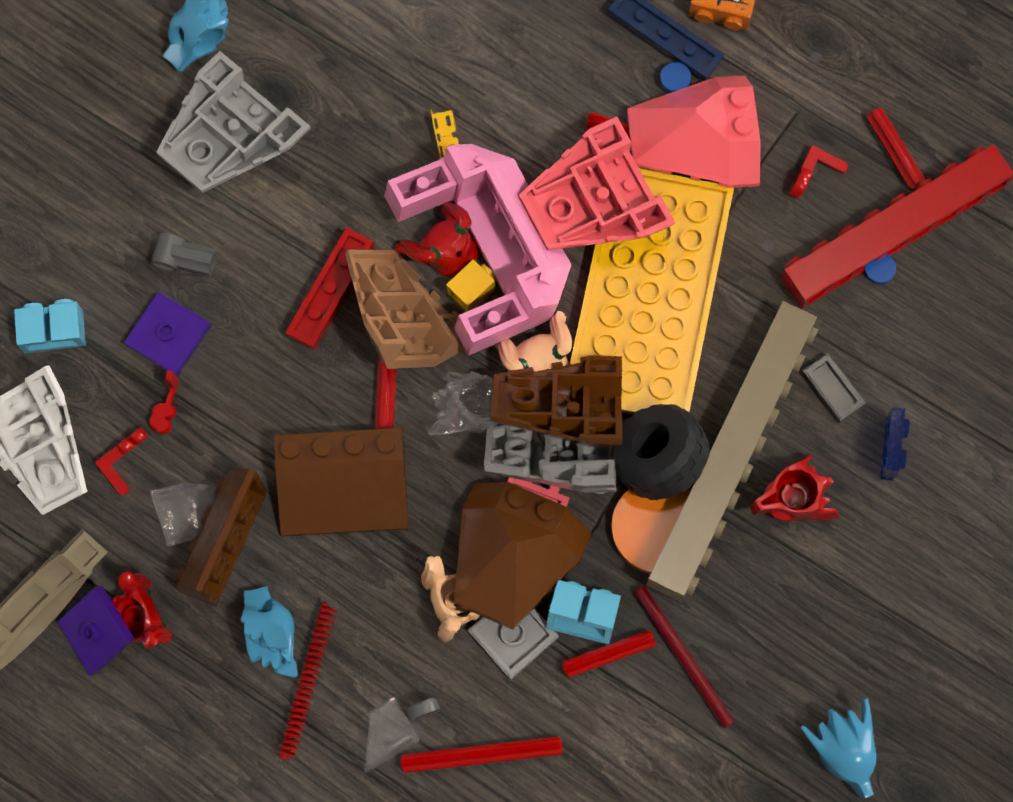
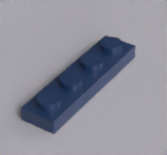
[608,0,724,81]

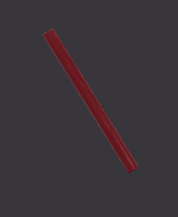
[634,586,735,729]

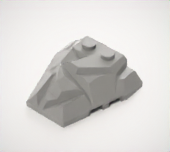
[484,425,616,494]

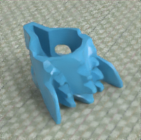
[163,0,229,72]
[241,586,298,677]
[801,699,877,799]

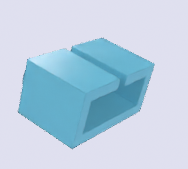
[14,299,86,353]
[546,580,621,644]

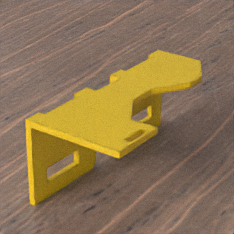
[431,110,459,159]

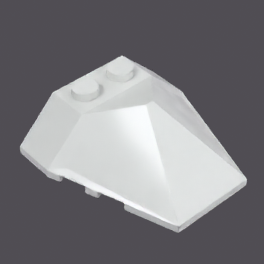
[0,365,87,515]

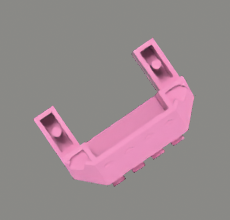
[384,144,571,356]

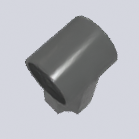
[151,233,217,277]

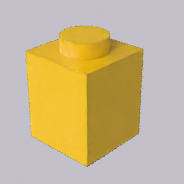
[446,260,496,312]

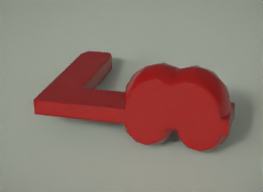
[789,145,849,199]
[149,370,180,435]
[95,427,149,496]

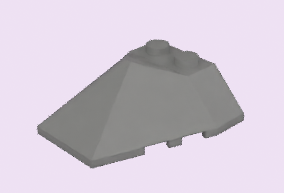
[156,51,310,193]

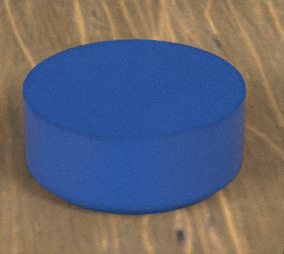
[660,62,691,93]
[864,255,896,285]

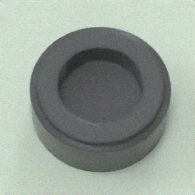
[407,698,441,722]

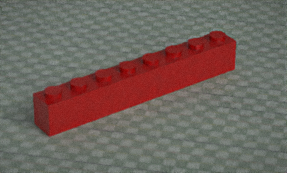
[782,144,1013,309]

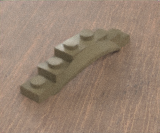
[0,529,108,670]

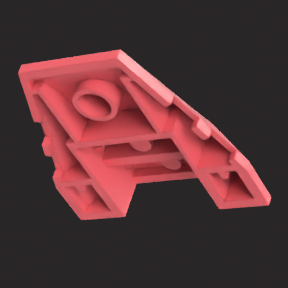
[627,76,761,188]
[519,116,675,250]

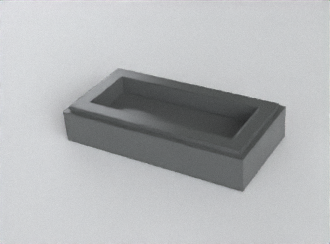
[802,353,866,423]

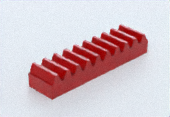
[286,227,374,350]

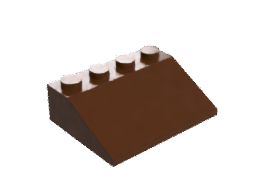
[274,428,409,537]
[175,469,268,607]

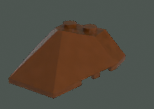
[491,356,622,448]
[453,482,591,630]

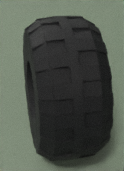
[611,404,709,500]

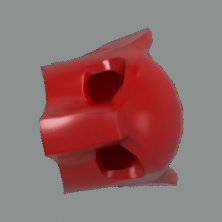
[750,454,840,522]

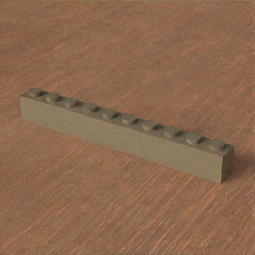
[647,301,819,602]

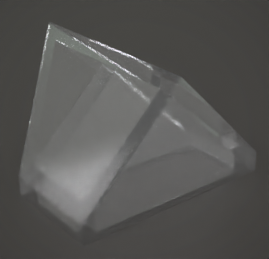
[150,483,217,546]
[364,697,420,775]

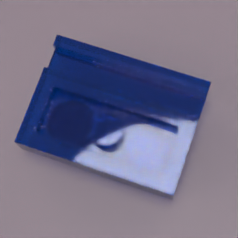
[880,407,910,481]

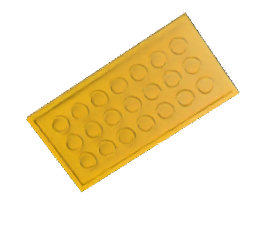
[570,168,734,415]

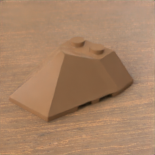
[345,250,465,369]

